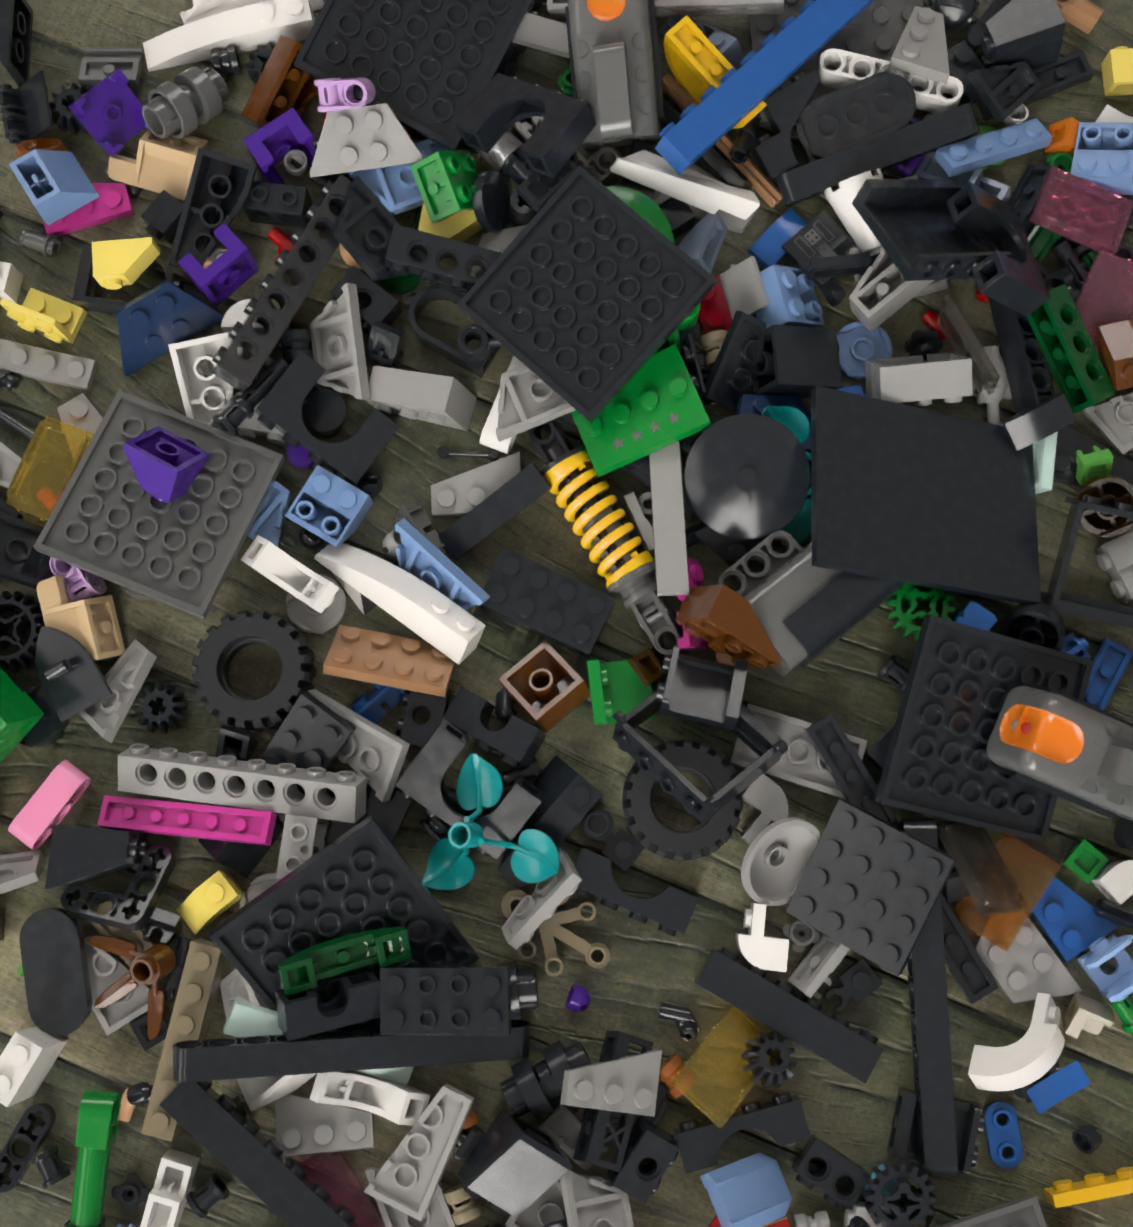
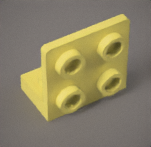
[0,288,88,344]

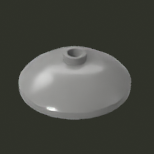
[741,817,821,906]

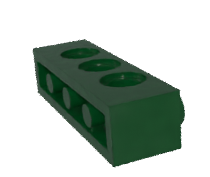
[1027,284,1116,414]

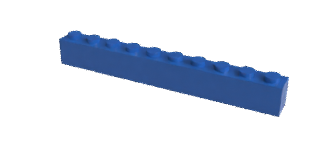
[655,0,875,175]

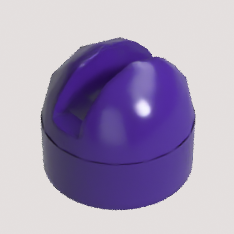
[565,984,591,1012]

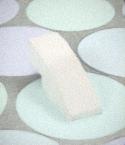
[140,1149,200,1227]

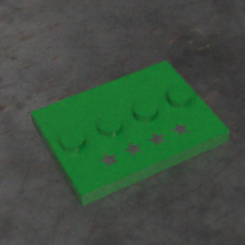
[571,344,712,477]

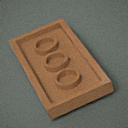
[323,625,456,697]

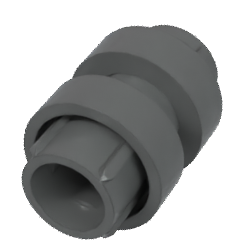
[142,67,229,139]

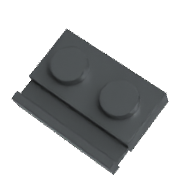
[78,48,144,88]

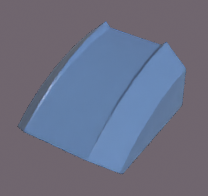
[700,1152,792,1227]

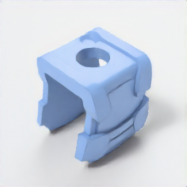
[1077,934,1133,1002]

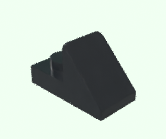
[212,725,258,785]

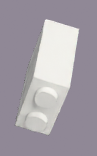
[0,1026,68,1107]

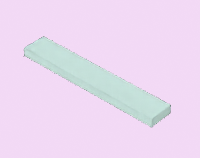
[223,999,414,1086]

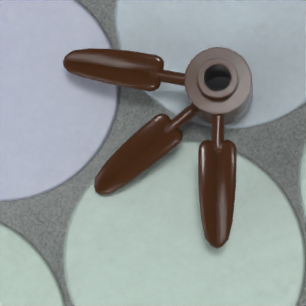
[87,935,176,1041]

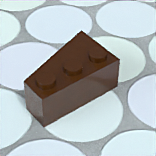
[241,35,319,127]

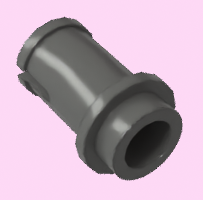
[20,229,61,258]

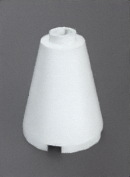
[824,168,883,257]

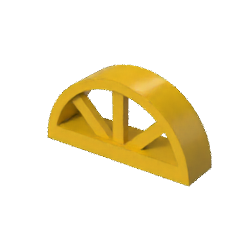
[663,15,767,129]

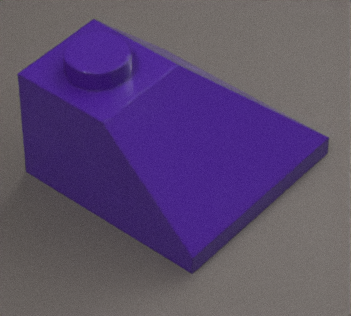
[123,426,210,503]

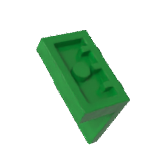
[410,150,478,223]
[587,660,655,726]

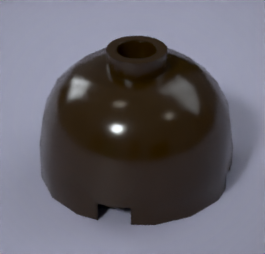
[1076,474,1133,538]

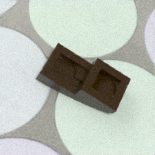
[627,647,667,687]

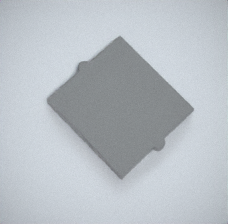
[719,256,770,319]

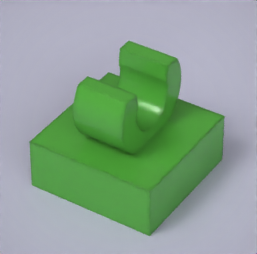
[1076,446,1114,486]

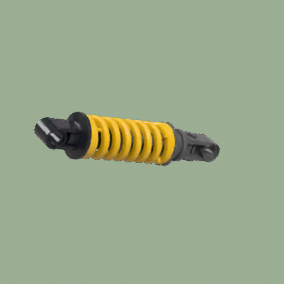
[528,420,683,655]

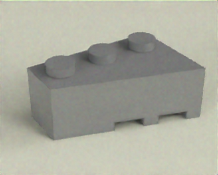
[849,247,935,332]
[365,366,477,432]

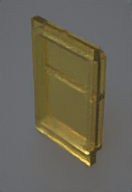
[6,416,94,521]
[671,1006,771,1128]

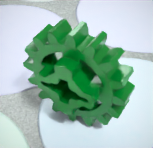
[886,583,956,641]

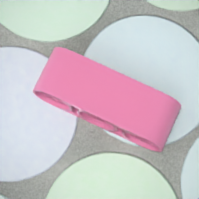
[8,760,91,851]

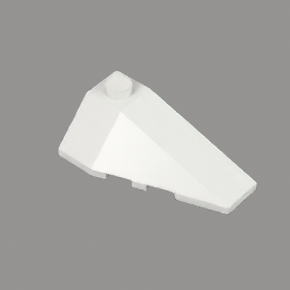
[168,332,234,430]
[220,969,317,1111]

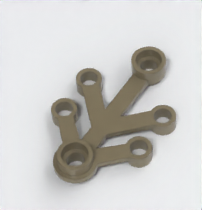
[501,890,610,977]

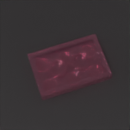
[1030,166,1133,257]

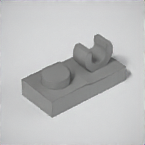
[623,492,655,555]
[787,933,850,999]

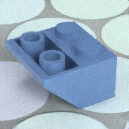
[1070,122,1133,195]
[9,149,100,226]
[755,264,825,329]
[285,465,374,548]

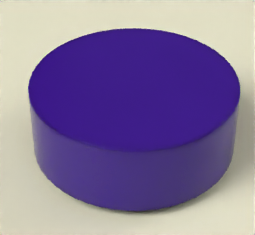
[287,445,314,469]

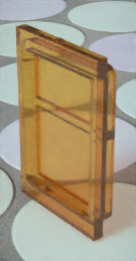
[953,833,1061,952]

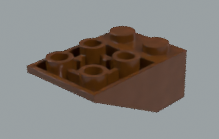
[675,584,782,668]

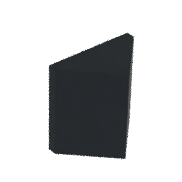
[198,806,284,878]

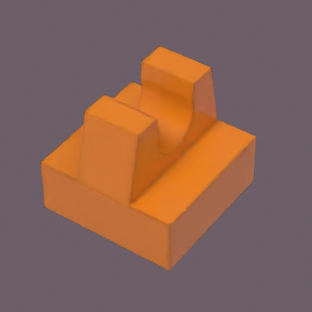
[1044,117,1080,156]

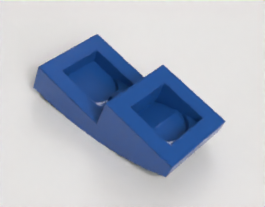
[748,208,808,268]

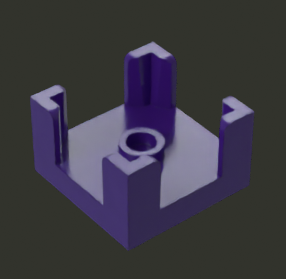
[68,69,148,156]
[243,108,316,184]
[178,223,260,308]

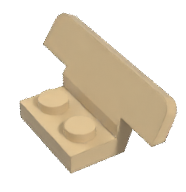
[108,129,208,200]
[36,575,125,661]

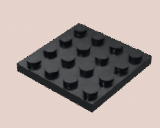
[786,799,957,976]

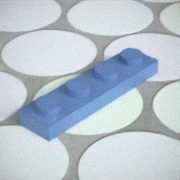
[934,118,1053,177]

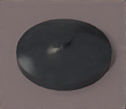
[684,414,810,539]

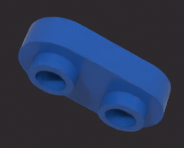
[982,1100,1023,1169]

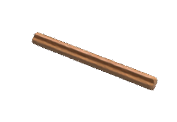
[662,74,783,208]

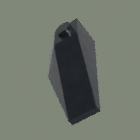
[168,147,257,269]
[498,755,603,890]

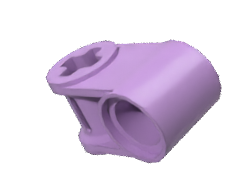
[314,77,376,112]
[49,557,107,603]

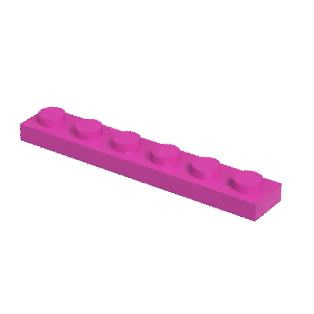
[97,795,277,846]

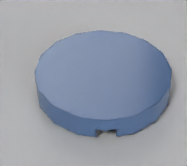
[837,321,893,381]

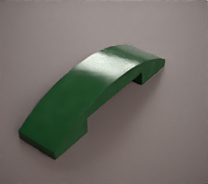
[278,927,412,997]

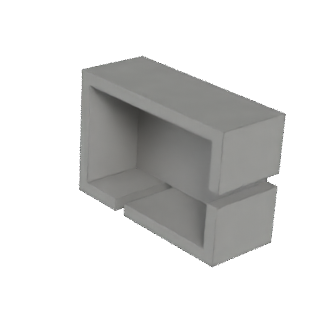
[865,352,973,406]

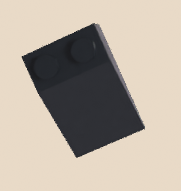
[0,0,33,87]

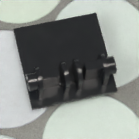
[0,71,53,145]
[679,334,713,406]

